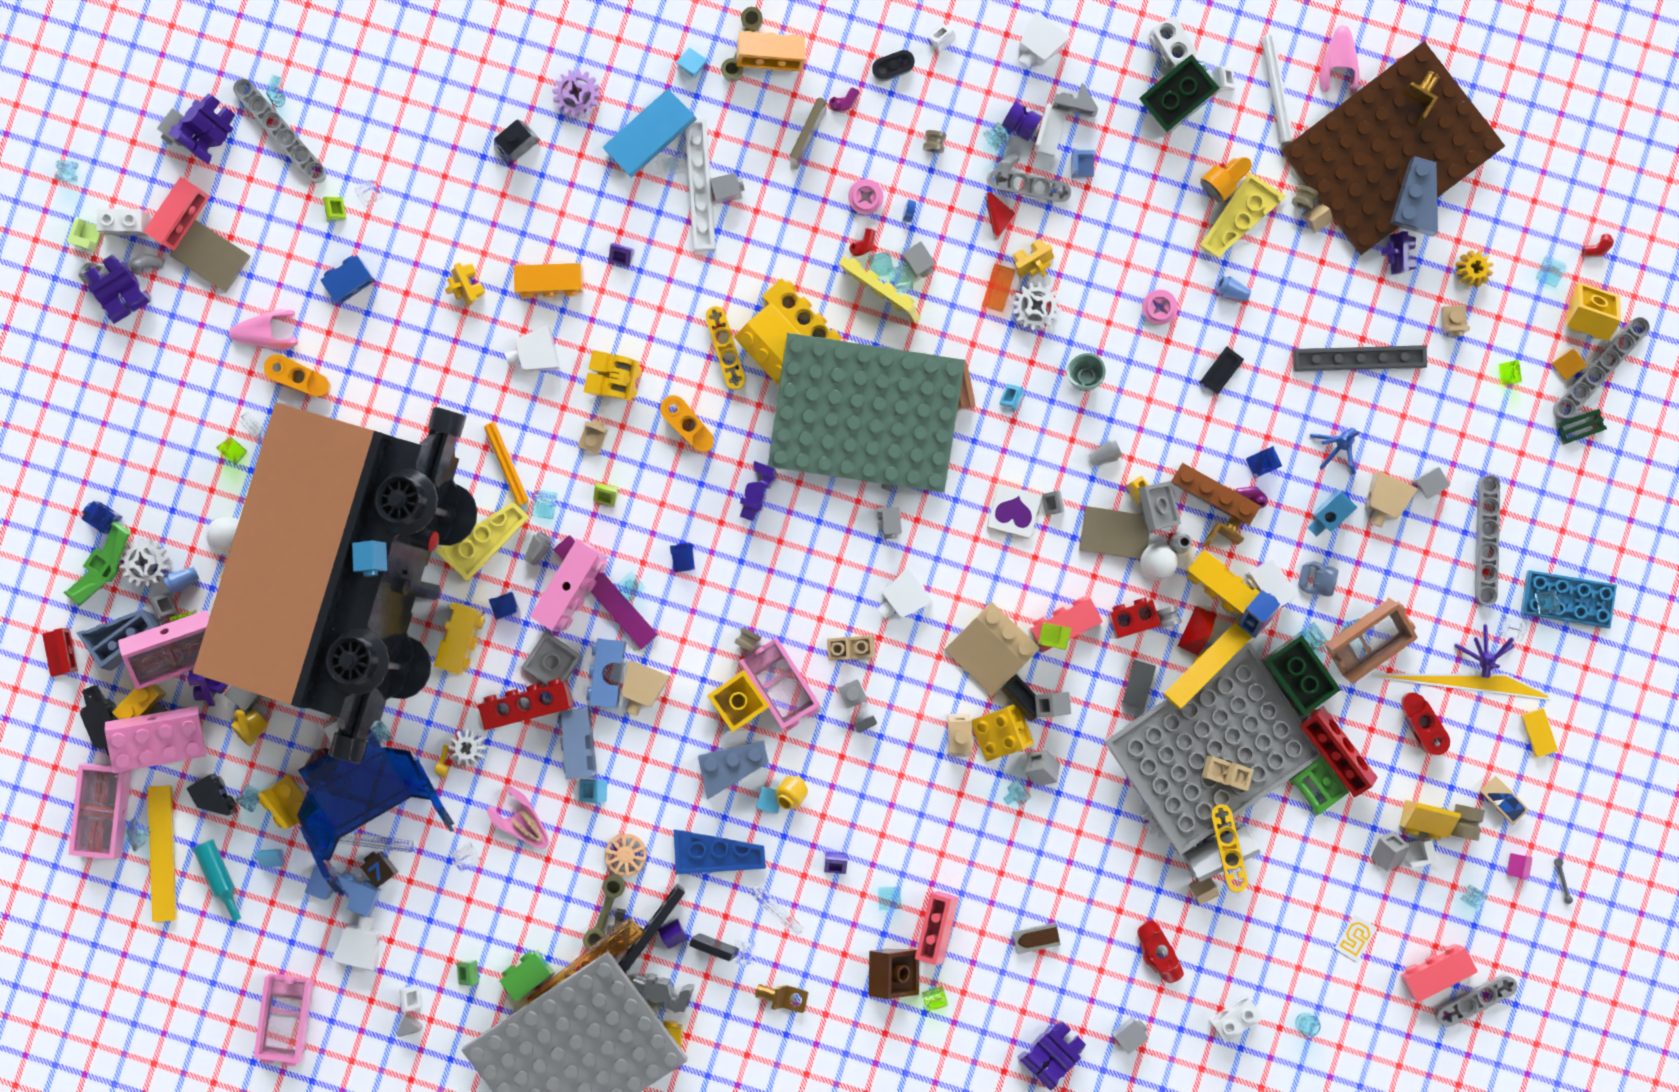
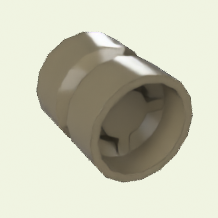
[1451,804,1485,841]

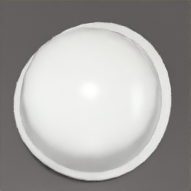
[206,516,239,555]
[1140,542,1178,581]

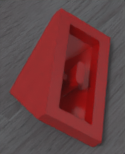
[985,192,1015,240]
[1177,606,1216,656]

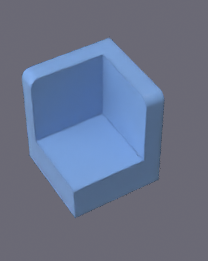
[1071,150,1096,178]

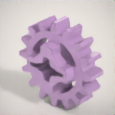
[552,69,601,119]

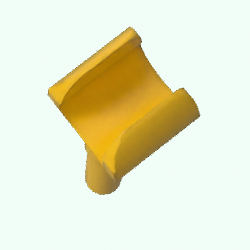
[434,745,450,778]

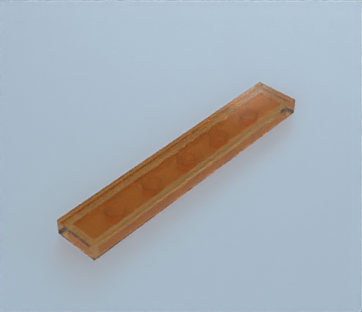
[527,916,645,1004]

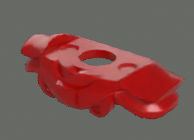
[1137,920,1184,983]

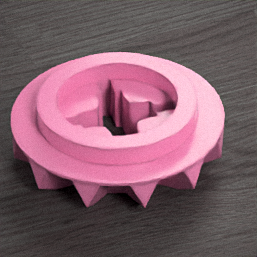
[848,179,884,215]
[1142,289,1178,325]

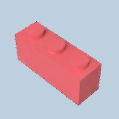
[143,176,211,251]
[1029,596,1103,653]
[915,891,959,965]
[1400,944,1478,1003]

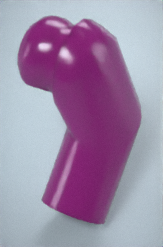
[829,87,860,112]
[1236,486,1268,508]

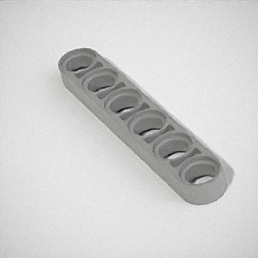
[233,78,327,183]
[1553,317,1650,419]
[1475,475,1501,606]

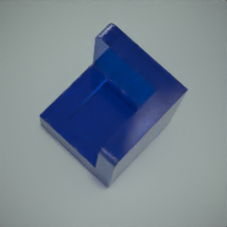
[1246,446,1282,479]
[670,543,696,572]
[488,591,521,620]

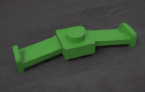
[63,521,131,606]

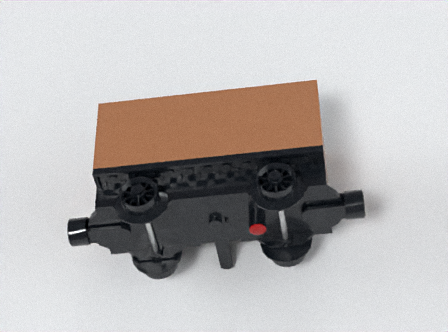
[193,402,478,763]

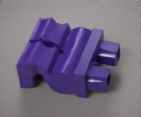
[168,93,236,165]
[84,254,152,324]
[739,461,777,522]
[1018,1020,1086,1091]

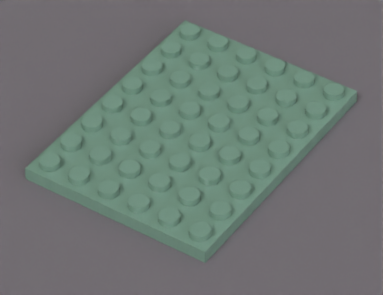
[767,333,965,493]

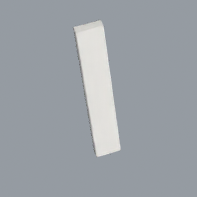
[685,118,716,252]

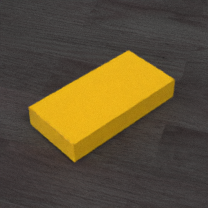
[1521,708,1558,758]

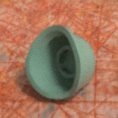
[1066,353,1106,391]

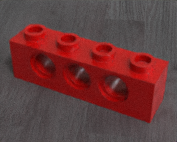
[478,678,575,731]
[1300,706,1378,798]

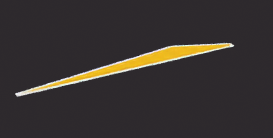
[1372,673,1550,700]

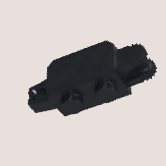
[80,685,119,758]

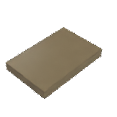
[789,97,826,169]
[169,219,251,292]
[1079,506,1150,560]

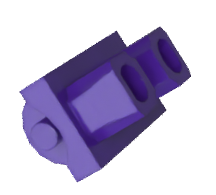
[1381,231,1417,275]
[187,670,228,707]

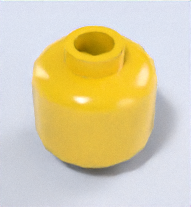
[775,776,808,810]

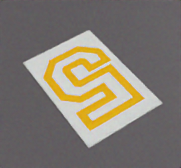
[1334,914,1377,962]

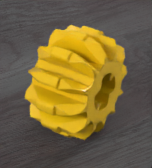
[1455,250,1494,288]

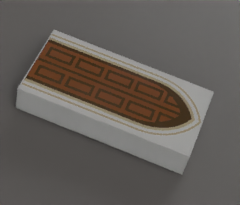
[1012,922,1061,954]

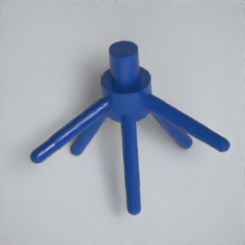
[1309,427,1360,475]

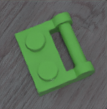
[1289,757,1349,816]

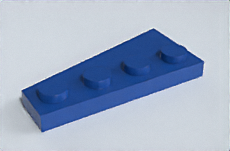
[673,829,766,874]

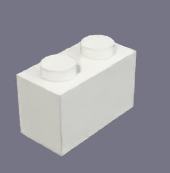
[1246,559,1297,608]

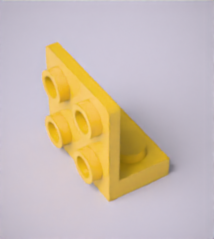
[972,703,1034,762]
[258,774,317,830]

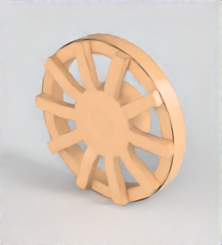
[605,834,647,876]

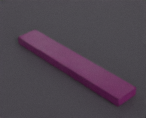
[553,535,659,649]

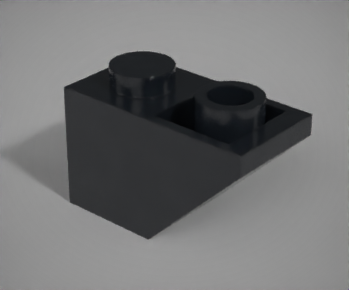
[186,773,237,816]

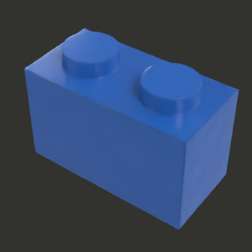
[320,255,376,305]
[1237,590,1280,638]

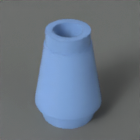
[1216,276,1251,302]
[163,567,199,594]

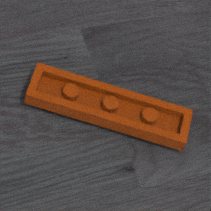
[1171,462,1261,527]

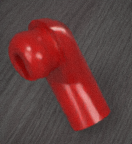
[849,228,876,257]
[1582,233,1614,257]

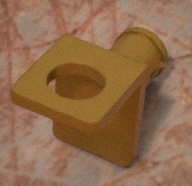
[1405,71,1440,125]
[1201,517,1245,547]
[755,984,809,1013]

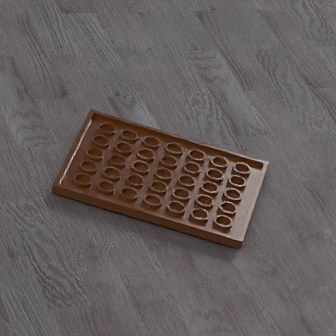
[1280,41,1506,256]

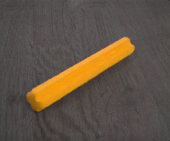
[484,422,529,506]

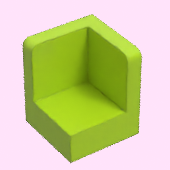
[1038,623,1071,650]

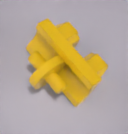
[1013,239,1055,278]
[445,263,485,307]

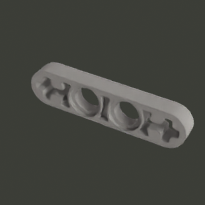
[986,169,1072,202]
[1435,974,1518,1027]

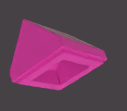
[1506,853,1533,879]

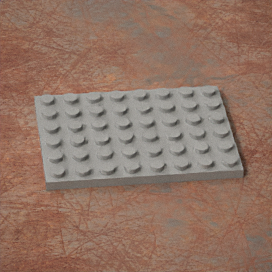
[1104,643,1322,855]
[461,951,688,1092]

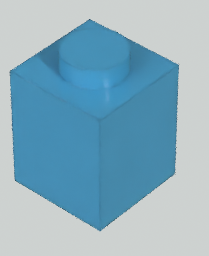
[352,541,387,577]

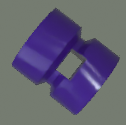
[1001,101,1042,142]

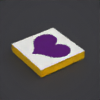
[987,484,1042,538]

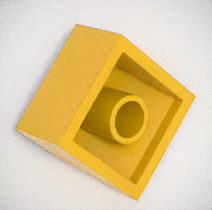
[1566,281,1621,341]
[707,670,770,733]
[1399,799,1461,840]

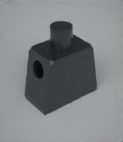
[493,119,541,166]

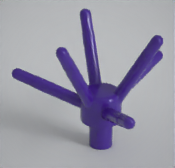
[1454,624,1515,678]

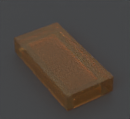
[981,263,1016,313]

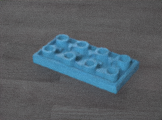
[602,89,697,178]
[1520,570,1617,628]

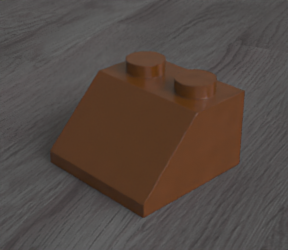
[869,949,919,999]

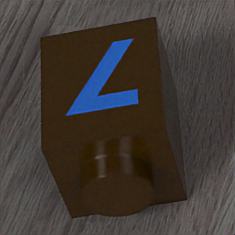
[360,851,399,888]

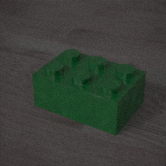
[1139,54,1220,135]
[1261,635,1341,716]

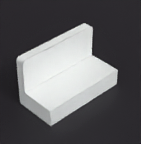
[1033,103,1067,157]

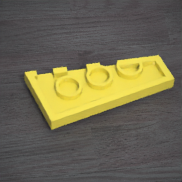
[1199,172,1286,258]
[838,256,921,324]
[435,502,530,582]

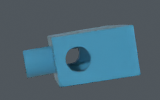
[1307,489,1358,537]

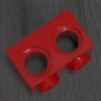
[1108,597,1161,639]

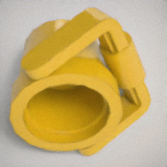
[230,710,269,747]

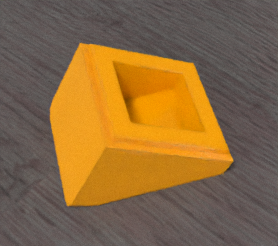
[1551,348,1587,381]

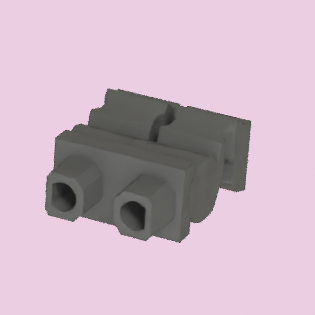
[633,973,695,1013]

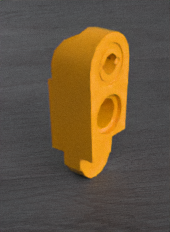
[263,354,331,398]
[660,395,714,453]

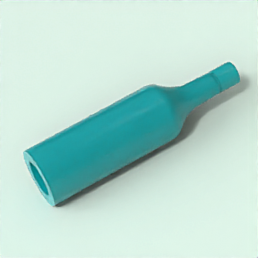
[192,839,242,922]

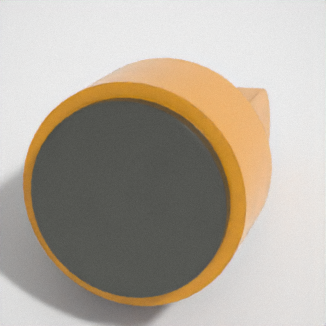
[1200,157,1252,203]

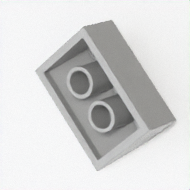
[1182,823,1261,882]

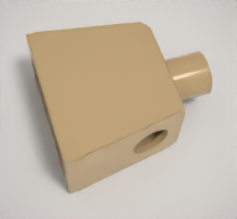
[1365,471,1418,528]
[621,660,670,716]
[947,714,972,757]

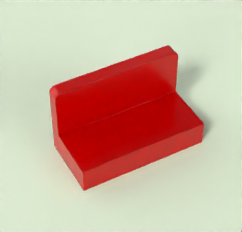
[42,628,78,677]

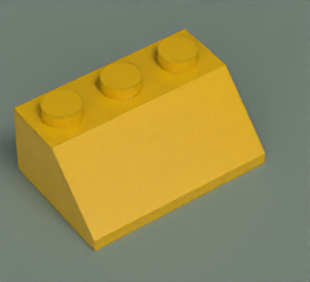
[734,302,802,386]

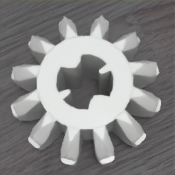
[448,729,487,767]

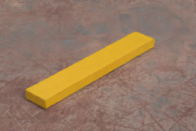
[1163,616,1253,711]
[147,785,177,922]

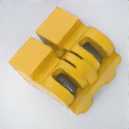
[583,350,642,401]

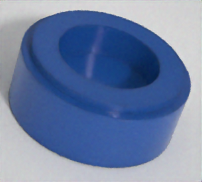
[902,199,916,223]

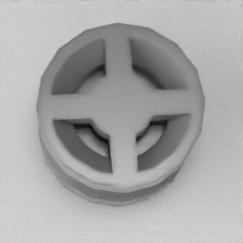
[1157,605,1182,629]

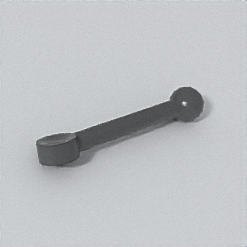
[1554,858,1573,904]

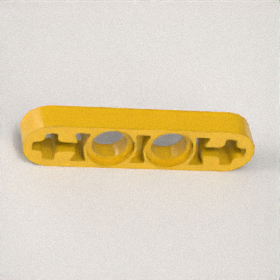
[706,306,746,390]
[1211,804,1248,893]

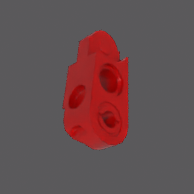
[1400,692,1451,755]

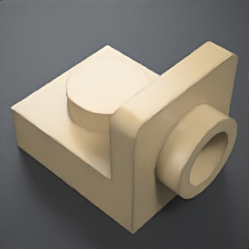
[1442,305,1470,337]
[577,419,609,455]

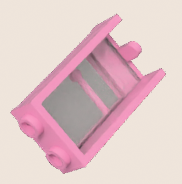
[739,637,820,730]
[253,973,315,1066]

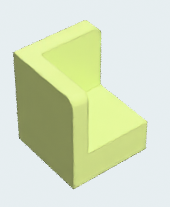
[67,217,101,252]

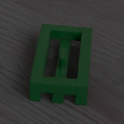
[1555,408,1607,445]

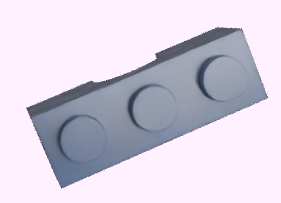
[586,638,626,708]
[304,863,381,917]

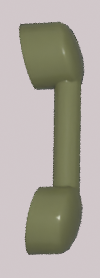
[721,6,763,82]
[583,875,626,952]

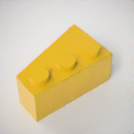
[1184,550,1260,614]
[434,602,486,675]

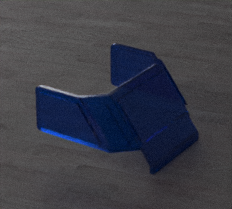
[297,729,455,896]

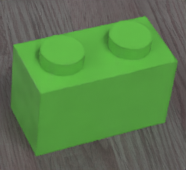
[499,950,554,1002]

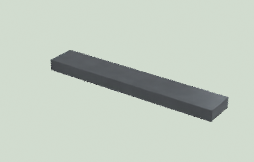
[1292,345,1428,372]

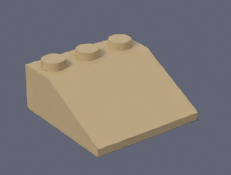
[944,601,1040,696]

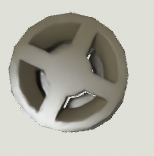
[922,130,947,153]
[1291,185,1319,210]
[734,627,762,653]

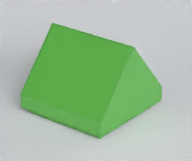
[457,960,479,986]

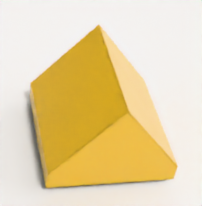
[1125,475,1148,505]

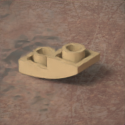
[827,635,876,661]

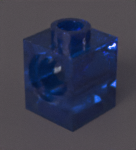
[81,500,123,534]

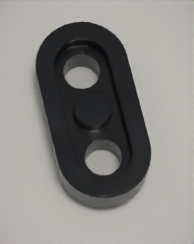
[872,50,915,82]

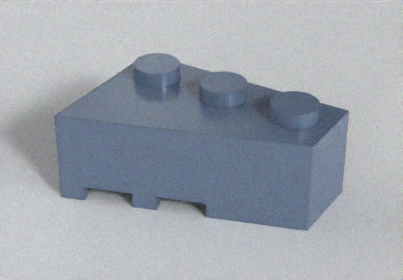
[1390,156,1438,237]
[76,610,161,671]
[558,707,597,780]
[698,740,769,800]

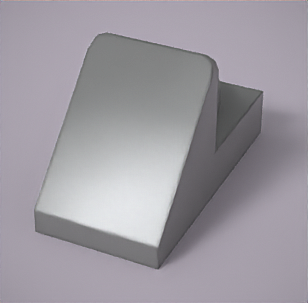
[1052,82,1099,118]

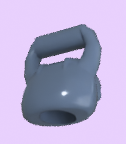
[1298,561,1339,597]

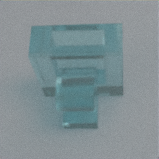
[1003,778,1031,807]

